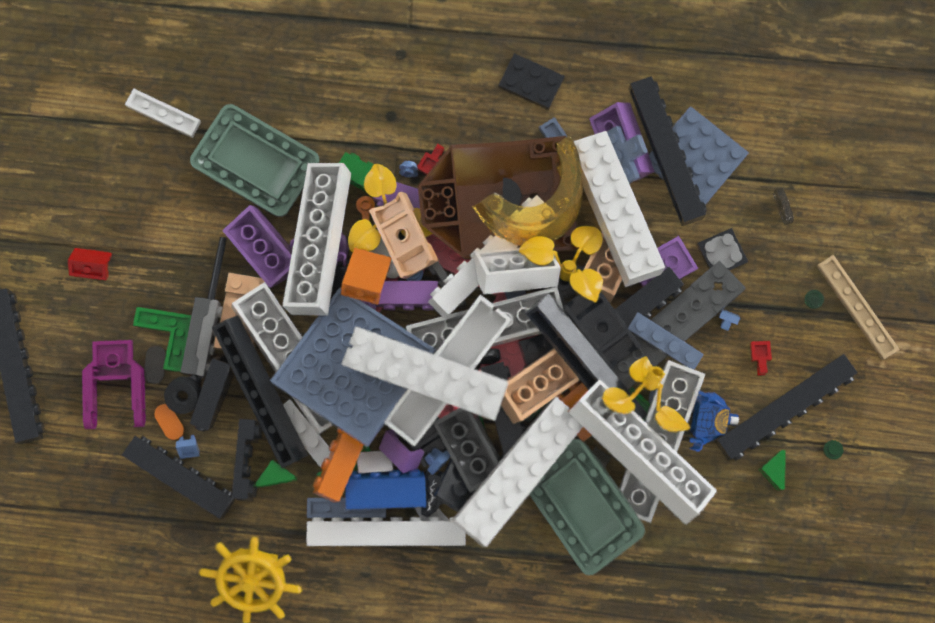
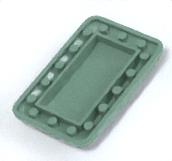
[190,104,320,217]
[529,439,645,575]

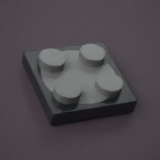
[697,228,748,271]

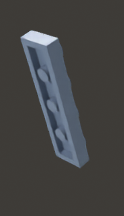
[628,313,704,370]
[307,498,386,518]

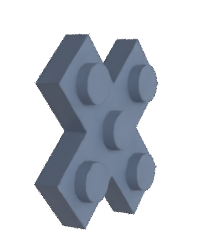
[607,126,648,184]

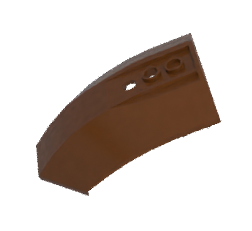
[418,136,579,259]

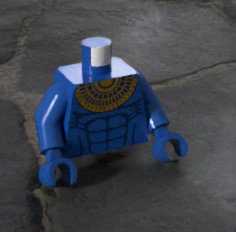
[690,391,739,452]

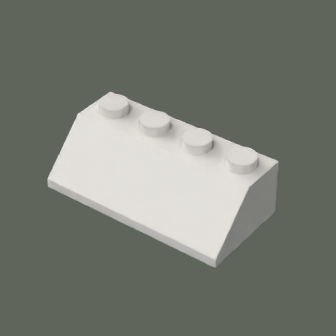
[474,248,561,294]

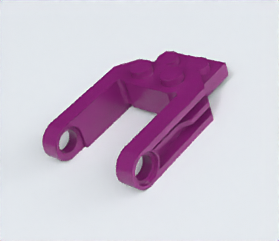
[82,340,146,429]

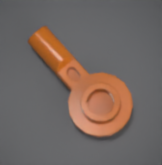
[356,196,375,220]

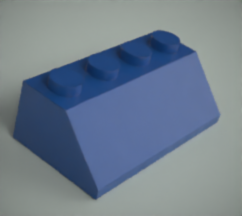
[346,469,426,509]

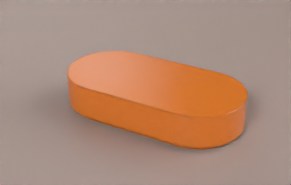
[154,404,185,440]

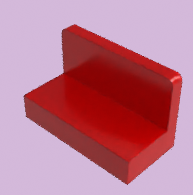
[68,248,112,280]

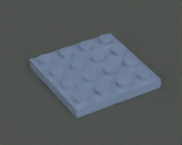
[649,106,749,205]

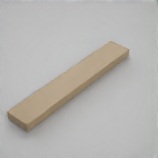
[817,255,900,361]

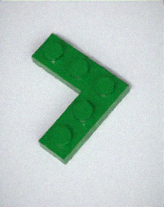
[133,307,192,373]

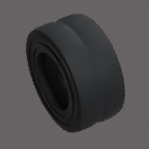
[164,377,201,414]

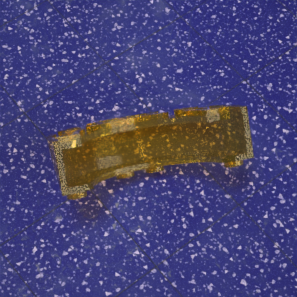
[473,135,583,246]

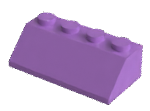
[589,102,655,180]
[222,205,293,288]

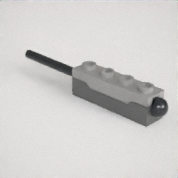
[181,237,227,384]

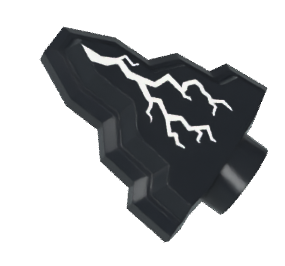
[421,471,444,518]

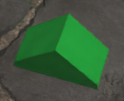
[758,450,786,491]
[256,460,297,488]

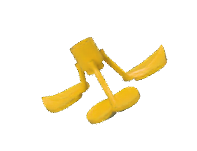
[348,164,432,252]
[519,226,603,302]
[602,356,690,432]

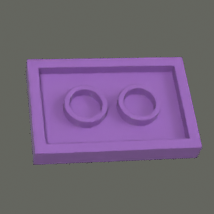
[639,236,698,287]

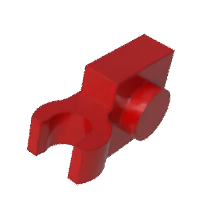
[417,144,445,175]
[750,341,772,376]

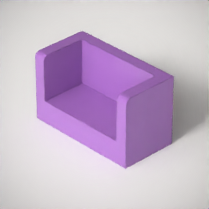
[379,429,424,473]

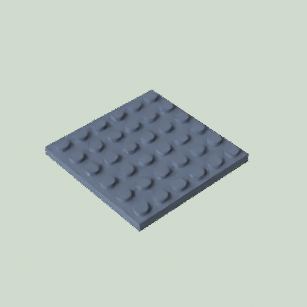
[270,288,436,447]

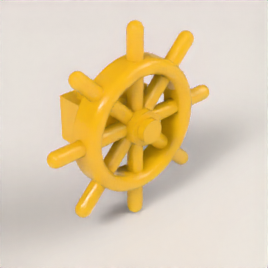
[199,537,302,623]

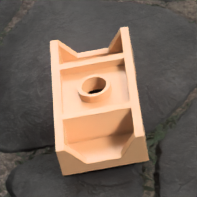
[369,192,439,279]
[214,273,267,350]

